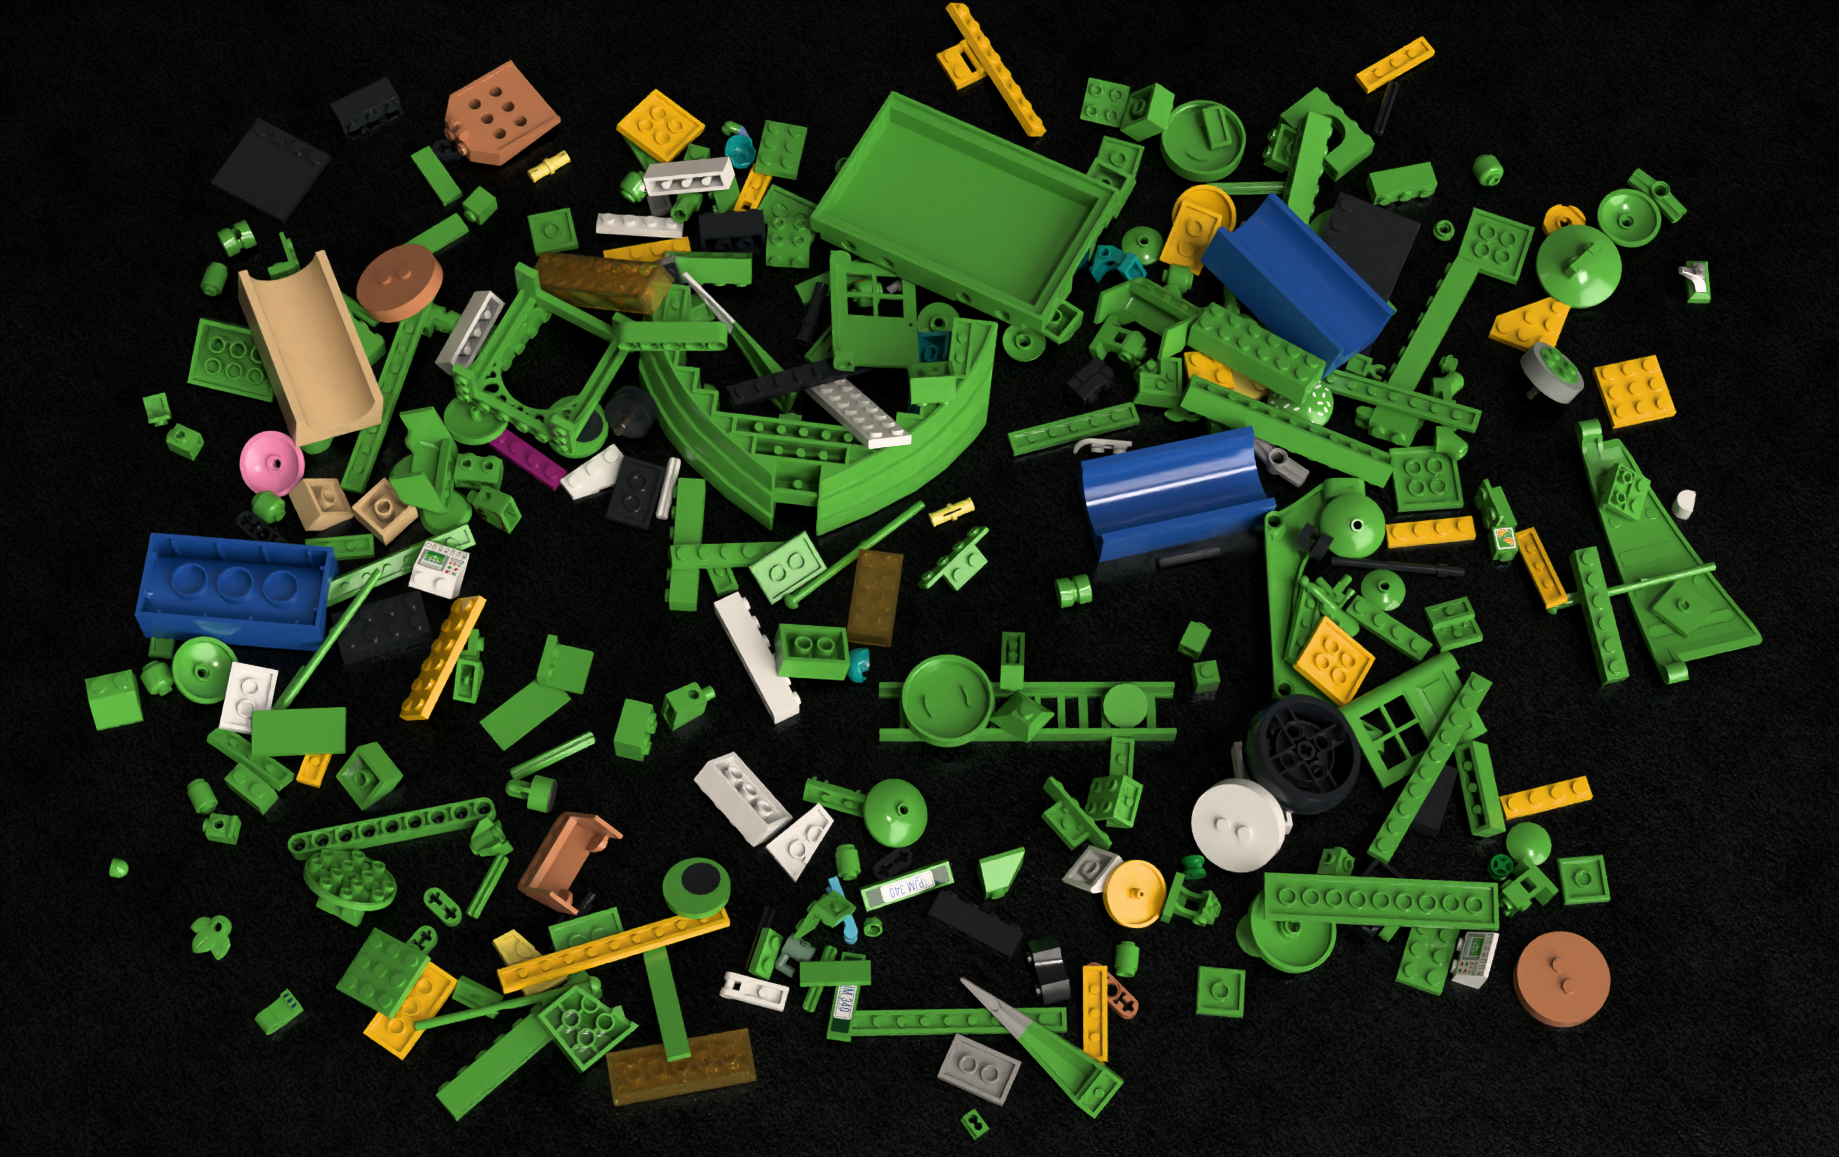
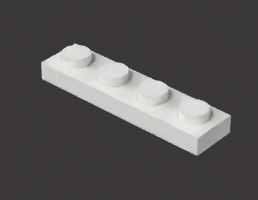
[596,213,684,239]

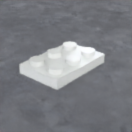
[219,662,278,735]

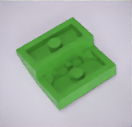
[1424,597,1483,652]

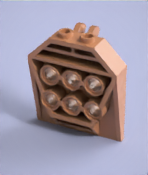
[444,60,561,166]

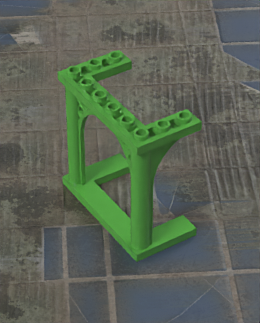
[452,262,636,454]

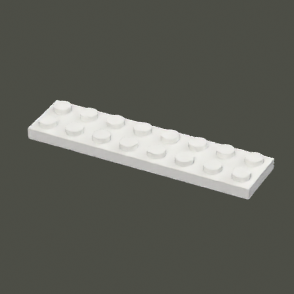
[804,378,911,449]

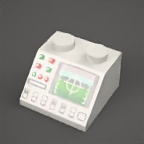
[409,540,470,599]
[1450,932,1499,989]

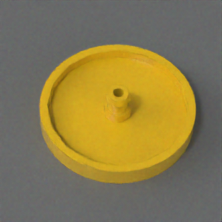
[1103,860,1167,928]

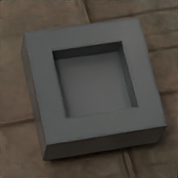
[646,195,672,217]

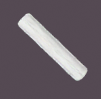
[656,457,681,520]

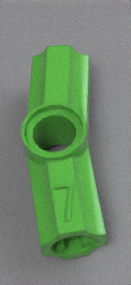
[1627,168,1687,223]

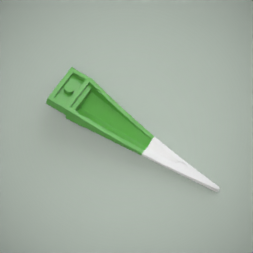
[681,271,797,414]

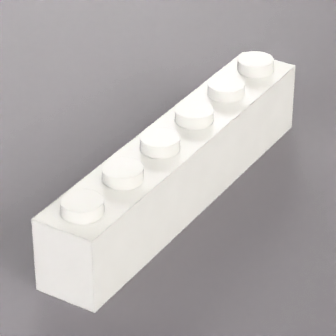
[714,592,801,724]

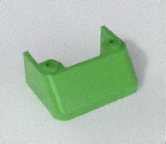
[1094,277,1203,361]
[389,406,458,514]

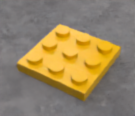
[616,89,705,163]
[1592,355,1676,429]
[1292,616,1375,707]

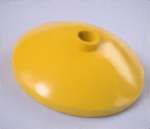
[1172,185,1236,233]

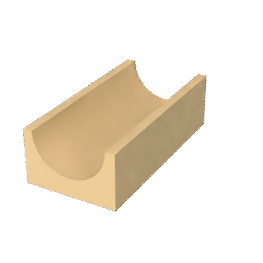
[238,250,383,447]

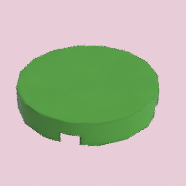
[1102,682,1148,728]

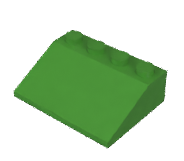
[187,318,275,402]

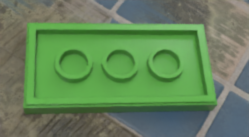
[252,707,346,757]

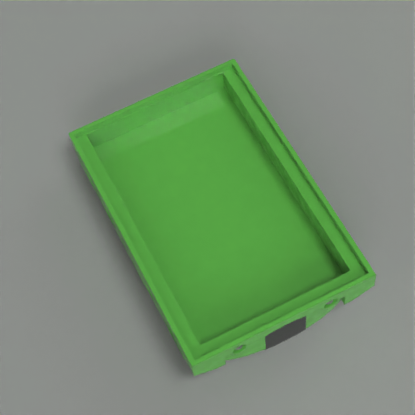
[810,91,1121,332]

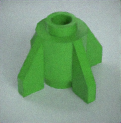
[469,815,514,857]

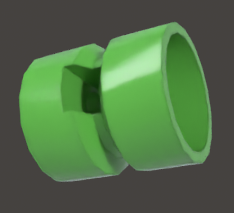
[217,220,257,258]
[1055,574,1092,608]

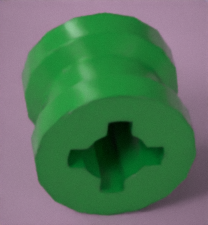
[1487,854,1513,881]
[1181,855,1206,880]

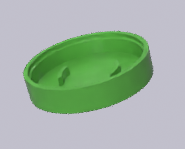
[1160,100,1246,182]
[901,655,994,747]

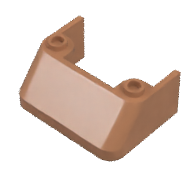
[518,812,623,915]

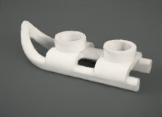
[1073,438,1132,454]

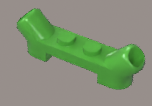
[1430,371,1468,460]

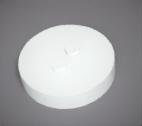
[1191,778,1285,872]

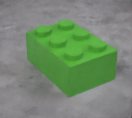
[774,624,850,680]

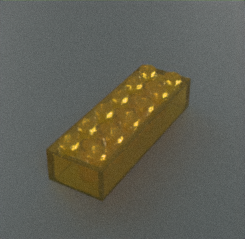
[606,1028,756,1106]

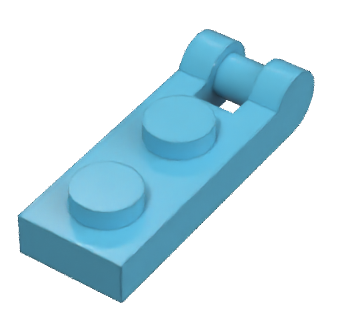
[825,876,858,944]

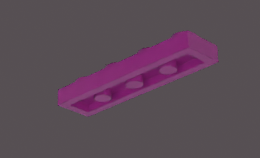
[486,429,568,491]

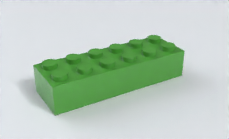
[1187,302,1326,405]

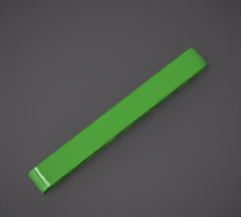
[288,797,496,860]

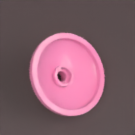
[240,431,305,497]

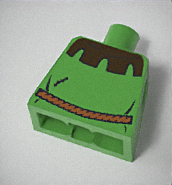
[467,486,522,534]

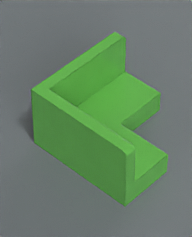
[1133,357,1182,409]

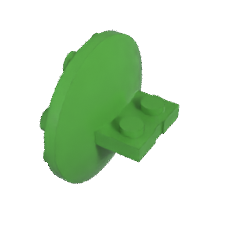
[1535,225,1622,308]
[303,849,397,927]

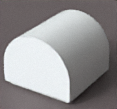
[1672,490,1696,520]

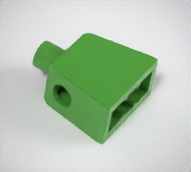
[661,682,715,731]

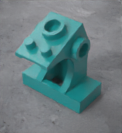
[1089,245,1147,283]

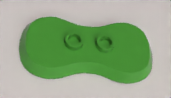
[389,453,472,535]

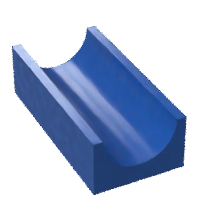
[1200,192,1395,380]
[1077,426,1277,562]
[135,533,340,651]

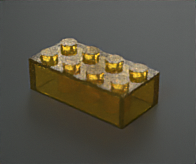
[847,549,904,647]

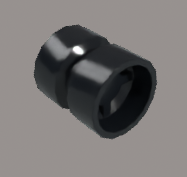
[1293,522,1334,562]

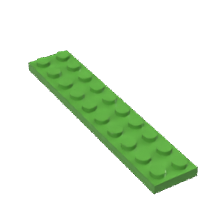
[1263,872,1499,931]

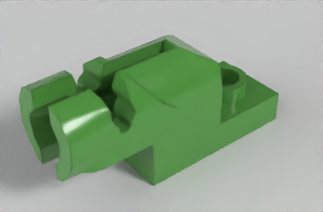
[394,303,461,338]

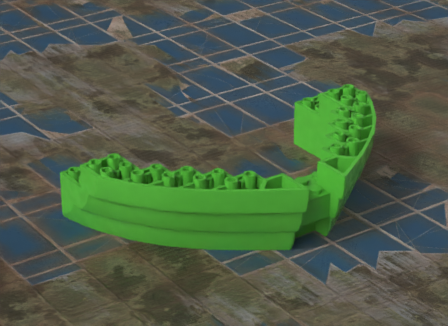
[638,281,998,536]

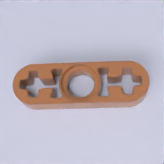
[1087,962,1138,1019]

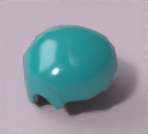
[724,134,756,169]
[847,647,869,683]

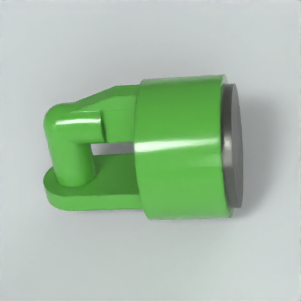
[506,775,558,813]

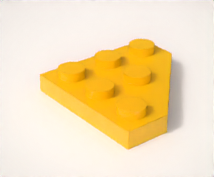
[1488,297,1570,352]

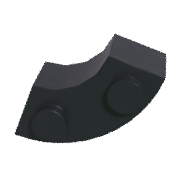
[1025,935,1071,1005]

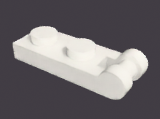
[719,972,789,1012]

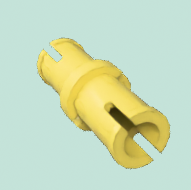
[527,150,570,183]
[928,497,975,527]

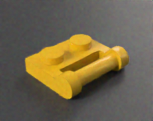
[936,39,988,90]

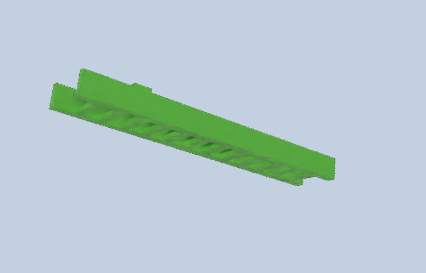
[879,682,1177,741]

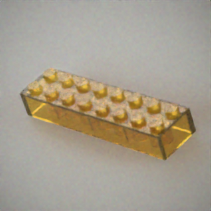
[533,252,675,315]

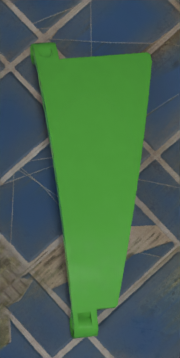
[1575,418,1762,685]

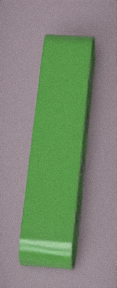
[617,322,728,351]

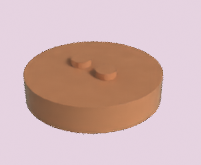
[357,244,443,323]
[1513,931,1610,1027]

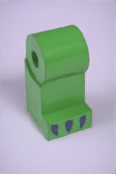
[255,988,304,1035]

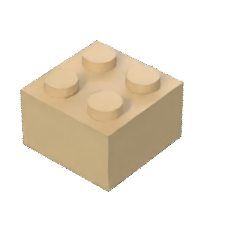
[352,478,418,546]

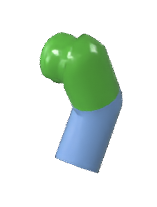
[722,121,750,138]

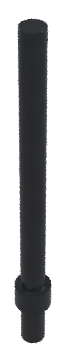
[1330,556,1465,577]

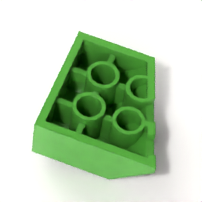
[535,985,639,1074]

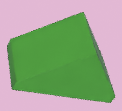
[453,657,484,704]

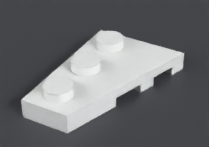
[560,444,624,500]
[765,803,834,883]

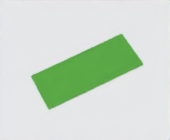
[480,678,571,751]

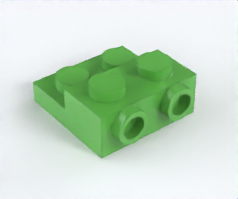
[1262,123,1298,173]

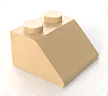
[288,478,354,531]

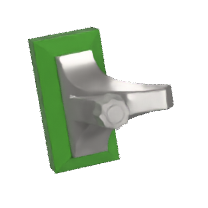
[1679,261,1711,303]

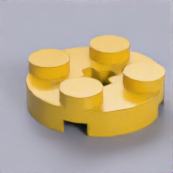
[1542,204,1586,237]

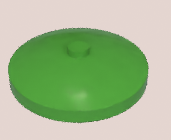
[1247,889,1336,973]

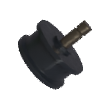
[605,386,658,438]

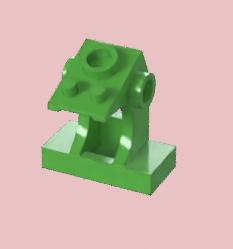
[1089,315,1147,370]
[1498,856,1559,918]
[1160,872,1221,926]

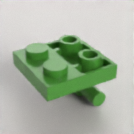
[1597,463,1651,521]

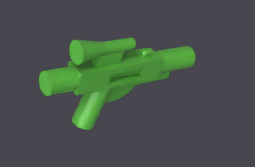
[1315,574,1356,624]

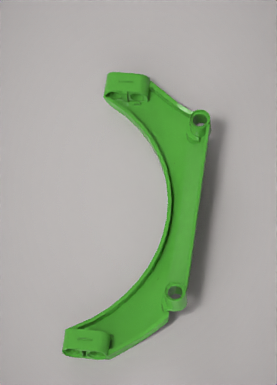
[1262,478,1384,757]

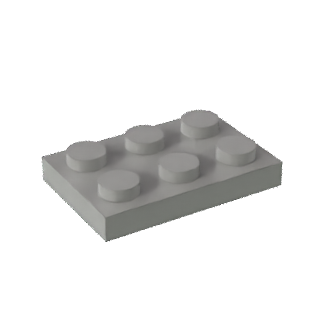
[937,1033,1022,1107]

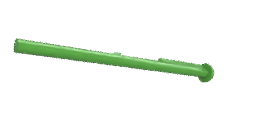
[784,500,925,609]
[1545,562,1716,614]
[271,568,383,710]
[415,976,601,1031]

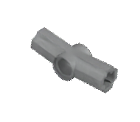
[1254,437,1310,488]

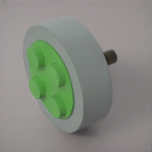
[1521,342,1584,404]

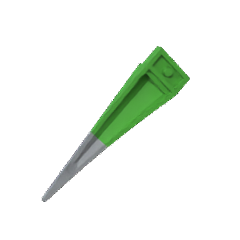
[960,977,1124,1119]

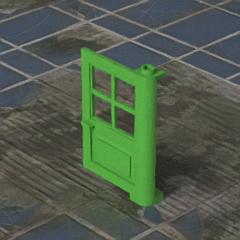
[830,250,919,371]
[1337,651,1487,789]

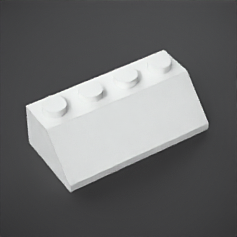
[694,752,793,847]

